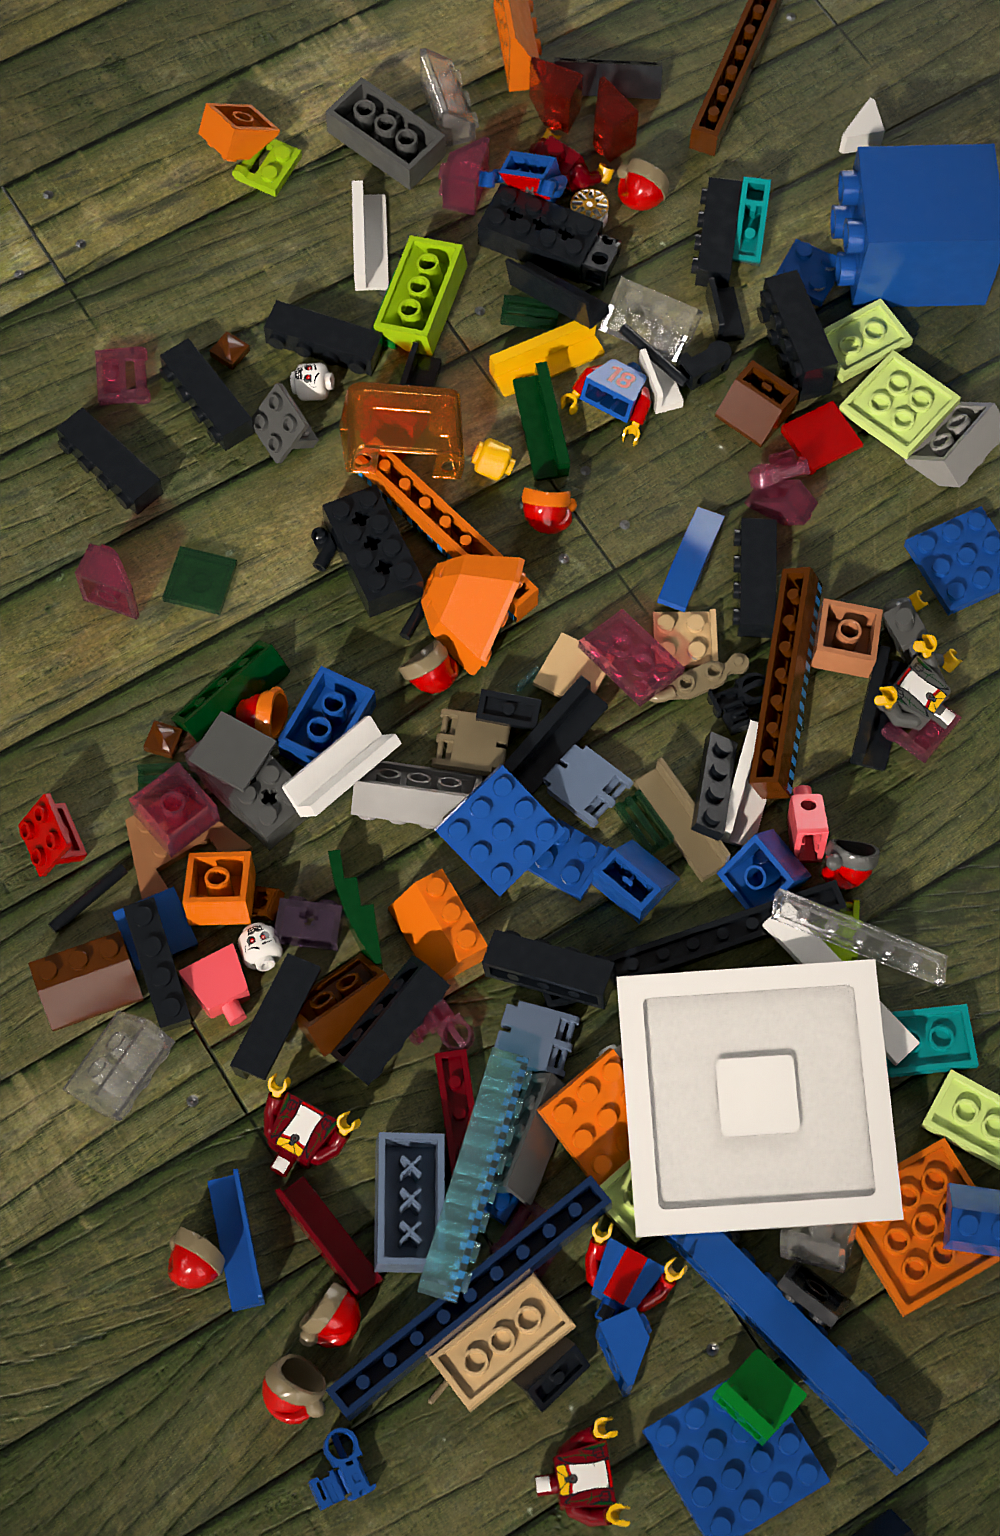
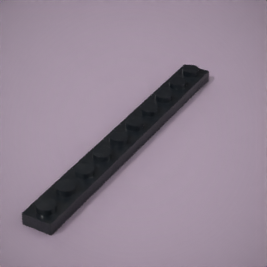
[542,879,847,1010]

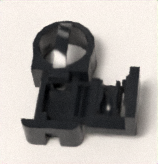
[707,672,766,736]

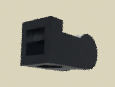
[580,233,622,291]
[676,341,732,391]

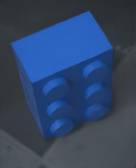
[277,666,376,767]

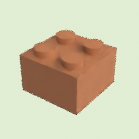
[810,598,883,678]

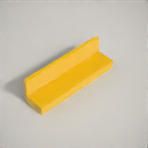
[489,320,605,397]

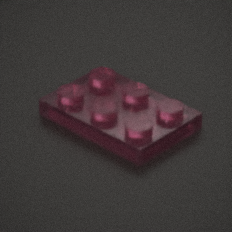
[578,609,685,707]

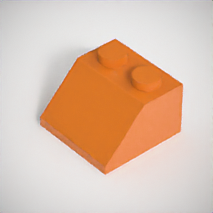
[198,103,280,162]

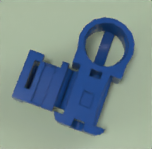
[308,1428,376,1511]

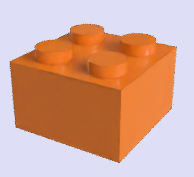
[182,851,256,926]

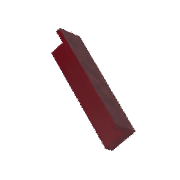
[275,1176,383,1301]

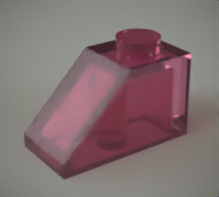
[745,479,818,525]

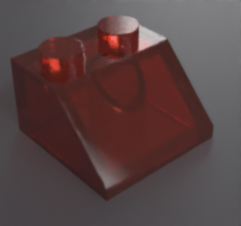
[529,56,583,133]
[593,76,639,162]

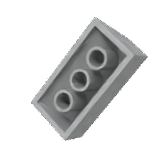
[351,761,483,829]

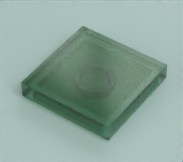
[162,546,237,615]

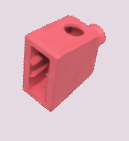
[787,785,829,863]
[178,943,251,1026]

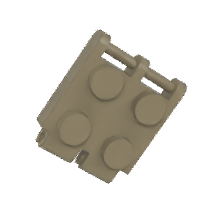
[431,709,511,776]

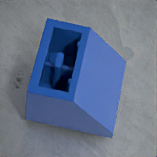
[592,839,680,923]

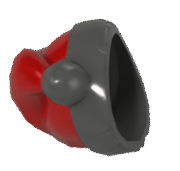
[821,839,880,890]

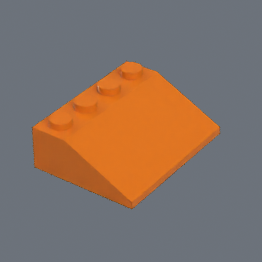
[493,0,546,92]

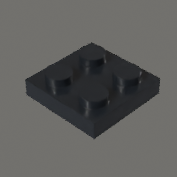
[776,1259,851,1328]

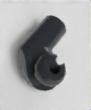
[311,527,337,572]

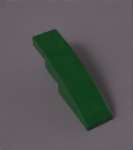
[328,849,383,970]

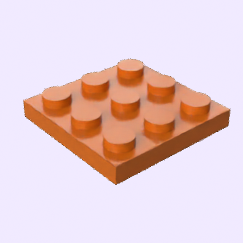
[537,1048,630,1186]

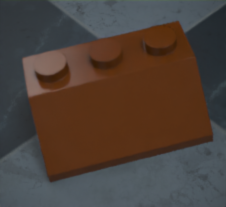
[28,931,144,1032]
[295,953,390,1057]

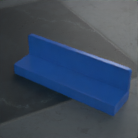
[207,1168,265,1312]

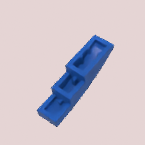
[657,507,725,612]

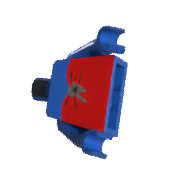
[478,151,568,203]

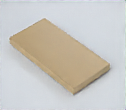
[429,1273,576,1412]

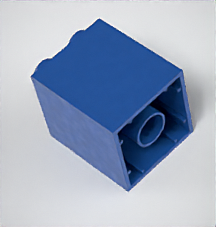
[830,144,1000,308]

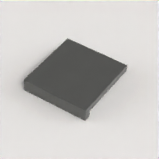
[188,711,277,792]

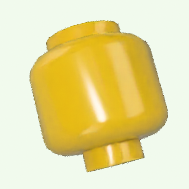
[471,438,516,481]

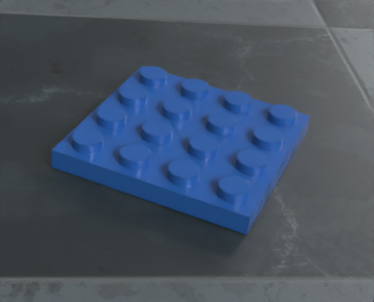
[642,1378,830,1536]

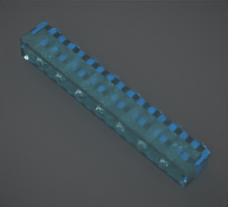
[417,1047,532,1303]

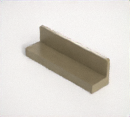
[633,757,730,883]

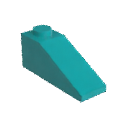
[732,177,771,264]

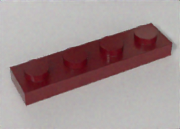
[434,1049,484,1182]

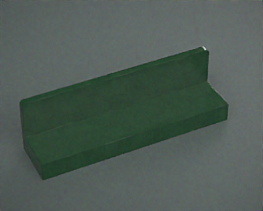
[513,362,570,481]
[171,640,290,743]

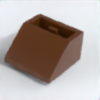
[715,360,799,448]

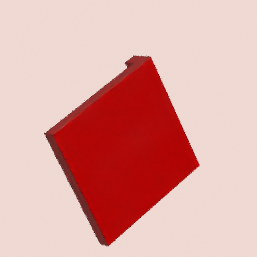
[781,401,863,475]

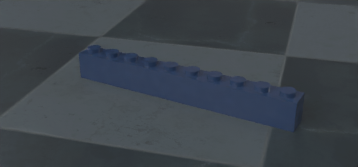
[326,1175,612,1421]

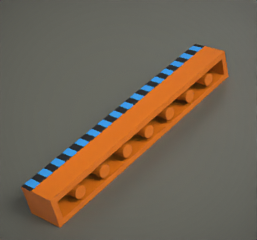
[354,437,539,623]

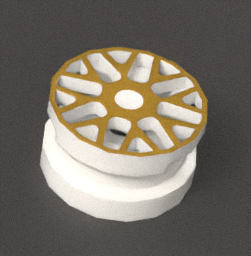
[570,188,609,228]

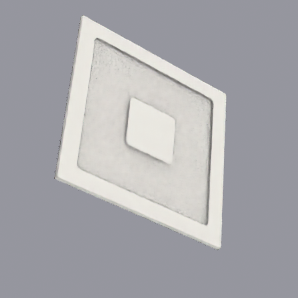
[616,959,904,1237]

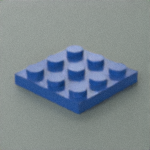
[904,506,1000,616]
[434,764,566,897]

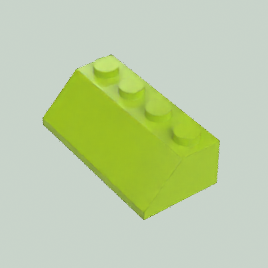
[374,235,468,356]

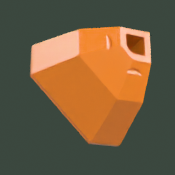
[421,554,526,676]

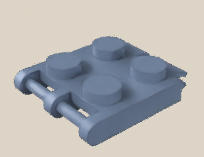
[543,744,634,828]
[493,1000,580,1079]

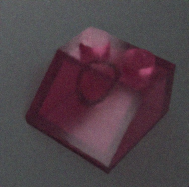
[438,137,490,216]
[75,543,140,620]

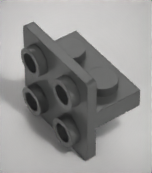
[252,383,319,464]

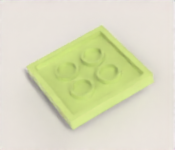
[839,350,961,460]

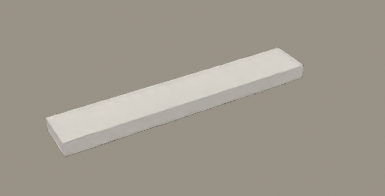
[762,902,920,1066]

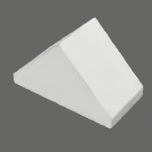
[839,97,885,154]

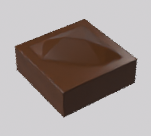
[209,331,250,370]
[143,720,184,760]
[252,886,285,921]

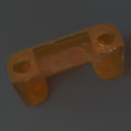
[339,382,465,480]

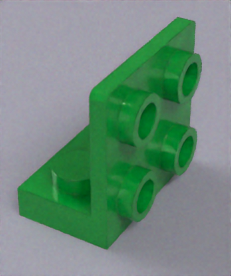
[712,1349,807,1446]

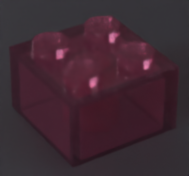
[128,762,220,857]

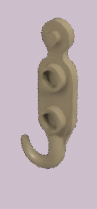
[640,653,749,703]

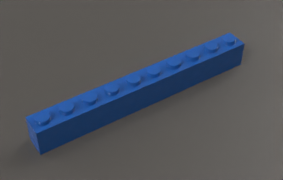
[663,1231,929,1476]

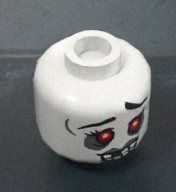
[290,363,334,401]
[238,923,283,972]

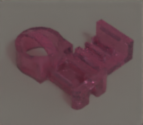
[748,448,810,488]
[409,992,475,1051]

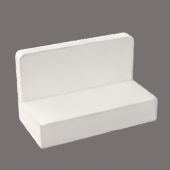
[638,348,684,414]

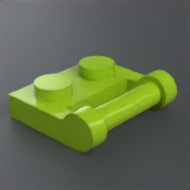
[232,139,302,197]

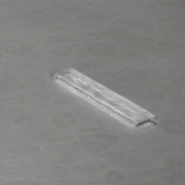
[771,888,948,986]

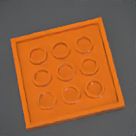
[846,1137,1000,1317]

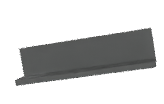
[490,1073,565,1205]

